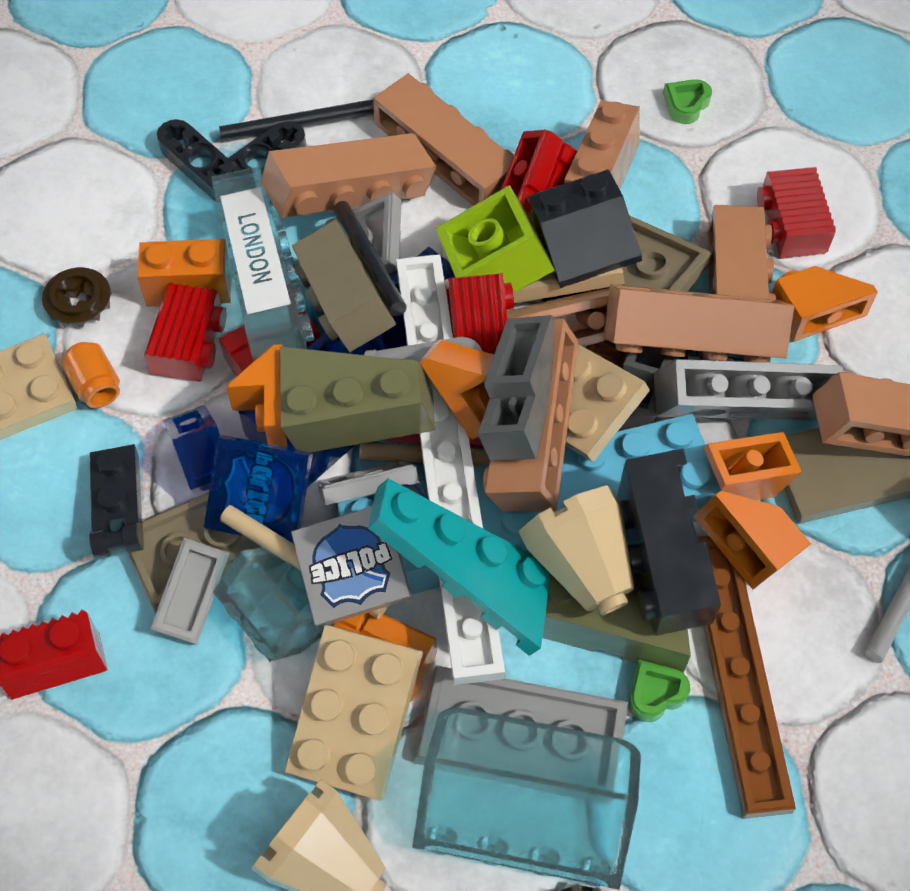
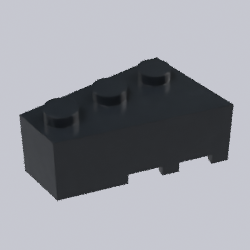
[617,448,721,636]

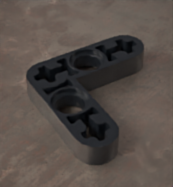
[157,119,307,204]

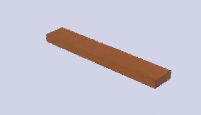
[698,536,796,819]

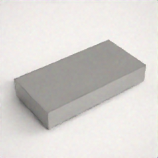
[151,538,229,645]

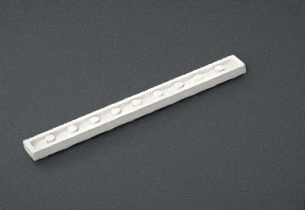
[396,254,505,685]

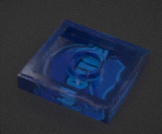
[204,435,313,544]

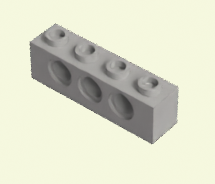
[654,359,843,420]

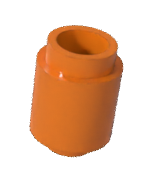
[61,342,120,408]

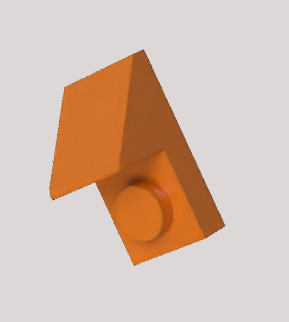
[420,340,494,440]
[227,344,288,449]

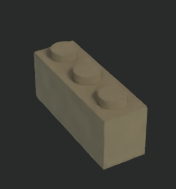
[292,219,396,352]

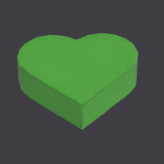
[663,79,712,124]
[629,660,690,722]

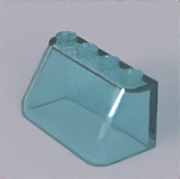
[412,708,641,890]

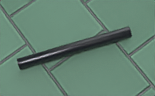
[219,99,374,142]
[334,201,407,316]

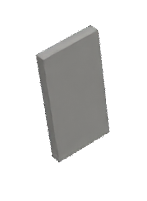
[415,665,628,802]

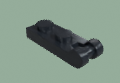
[89,444,144,559]

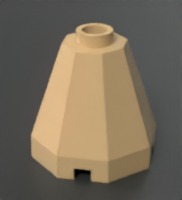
[518,485,634,615]
[251,779,387,891]

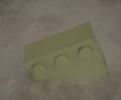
[280,347,436,454]
[542,574,691,673]

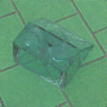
[213,542,336,662]

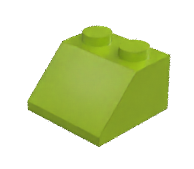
[436,185,555,292]

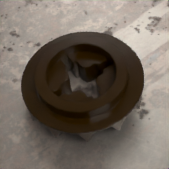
[42,267,112,328]

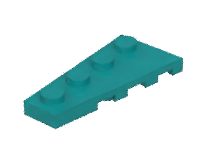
[368,478,551,656]

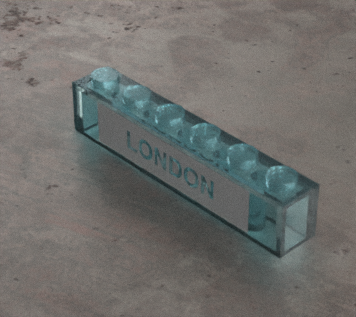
[211,166,314,361]

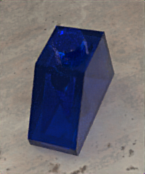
[163,405,230,491]

